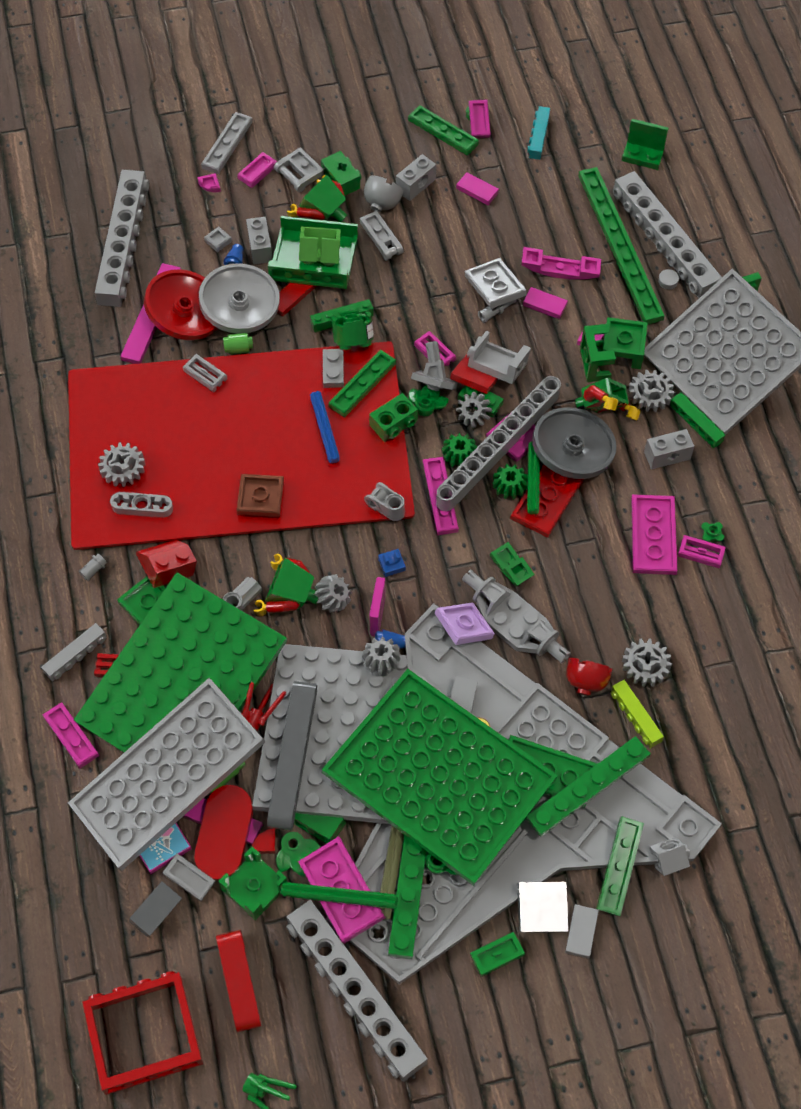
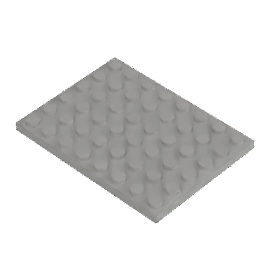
[252,644,413,824]

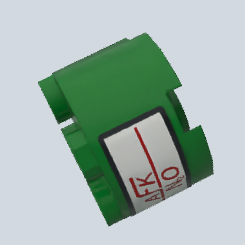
[331,310,374,350]

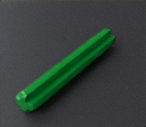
[527,441,540,515]

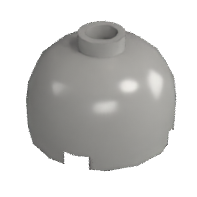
[364,175,403,212]

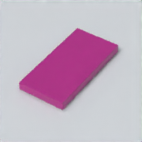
[631,494,677,575]
[298,836,385,944]

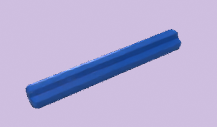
[310,391,340,464]

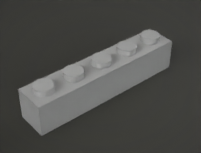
[41,623,107,682]

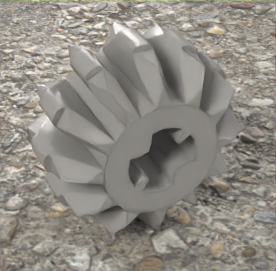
[456,392,492,428]
[314,574,352,613]
[362,636,401,676]

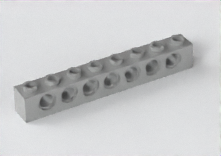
[95,170,149,307]
[613,171,722,298]
[286,900,428,1082]

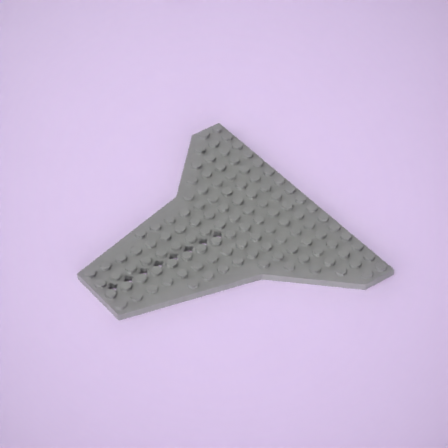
[326,603,722,985]

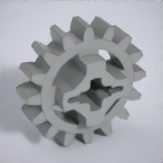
[628,370,674,412]
[98,442,146,487]
[622,639,672,687]

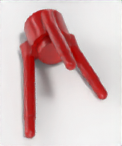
[241,682,286,731]

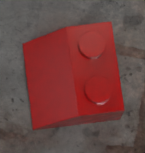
[136,540,197,588]

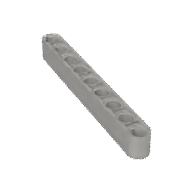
[436,376,561,511]

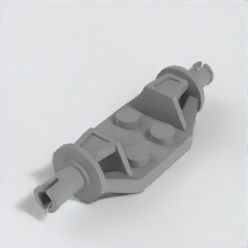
[462,570,571,664]

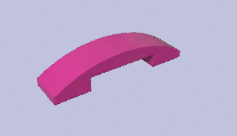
[521,247,601,280]

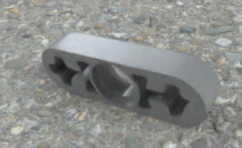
[110,492,173,517]

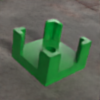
[603,317,648,369]
[580,324,616,382]
[218,847,288,921]

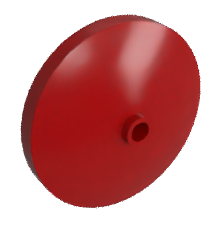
[144,269,218,340]

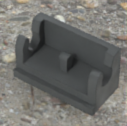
[129,881,182,937]

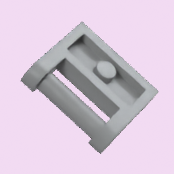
[274,147,324,192]

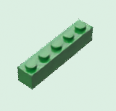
[310,299,374,333]
[670,392,725,449]

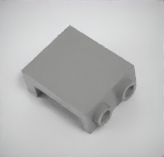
[467,331,531,384]

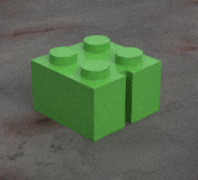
[299,226,340,266]

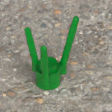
[242,1073,296,1109]

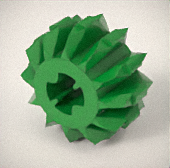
[442,432,477,467]
[492,463,528,500]

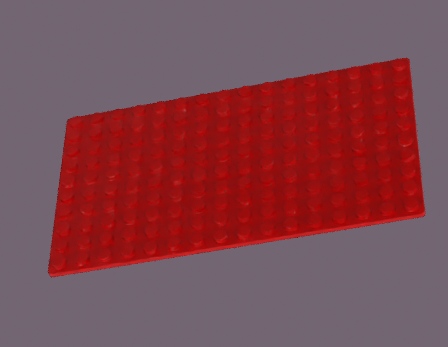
[68,341,415,550]

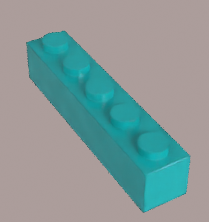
[527,106,550,160]

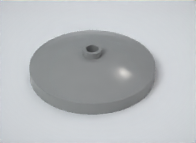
[199,264,280,333]

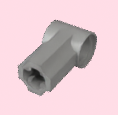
[223,577,262,611]

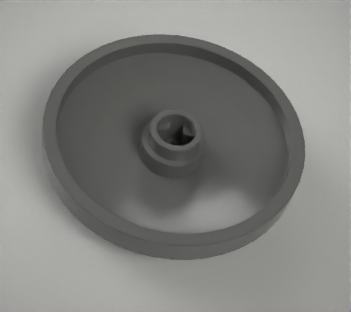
[532,407,616,479]

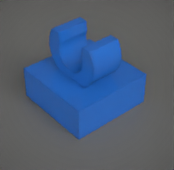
[378,549,406,577]

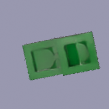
[490,542,535,587]

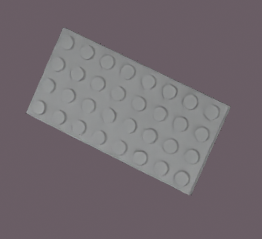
[68,678,266,871]

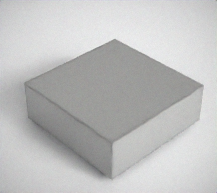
[204,227,232,253]

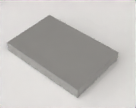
[465,258,527,309]

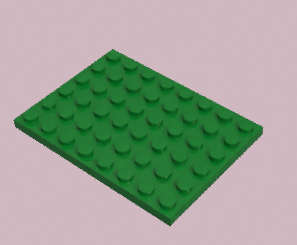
[74,573,288,753]
[322,669,558,886]

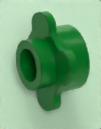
[701,522,724,543]

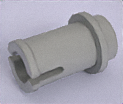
[78,554,107,581]

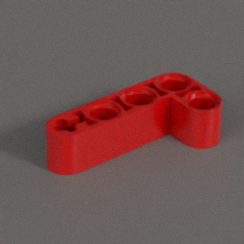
[216,929,262,1033]

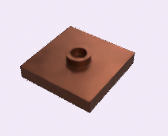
[237,474,284,517]

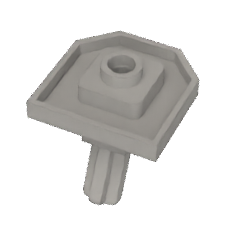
[411,341,458,391]

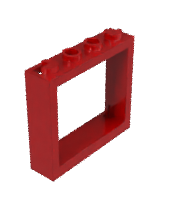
[82,971,203,1095]

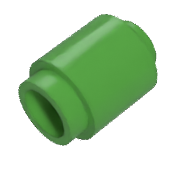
[223,333,253,355]

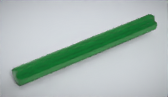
[281,882,398,909]

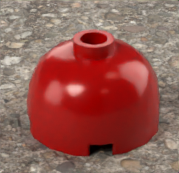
[566,658,613,696]

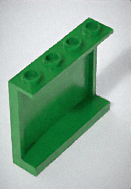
[268,216,358,289]

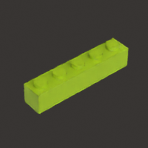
[611,680,664,748]

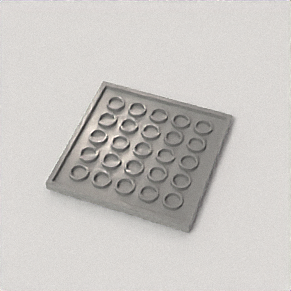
[644,268,801,435]

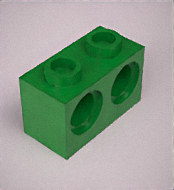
[369,393,418,442]

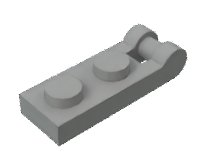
[360,211,404,261]

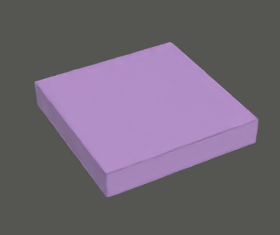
[435,603,495,645]

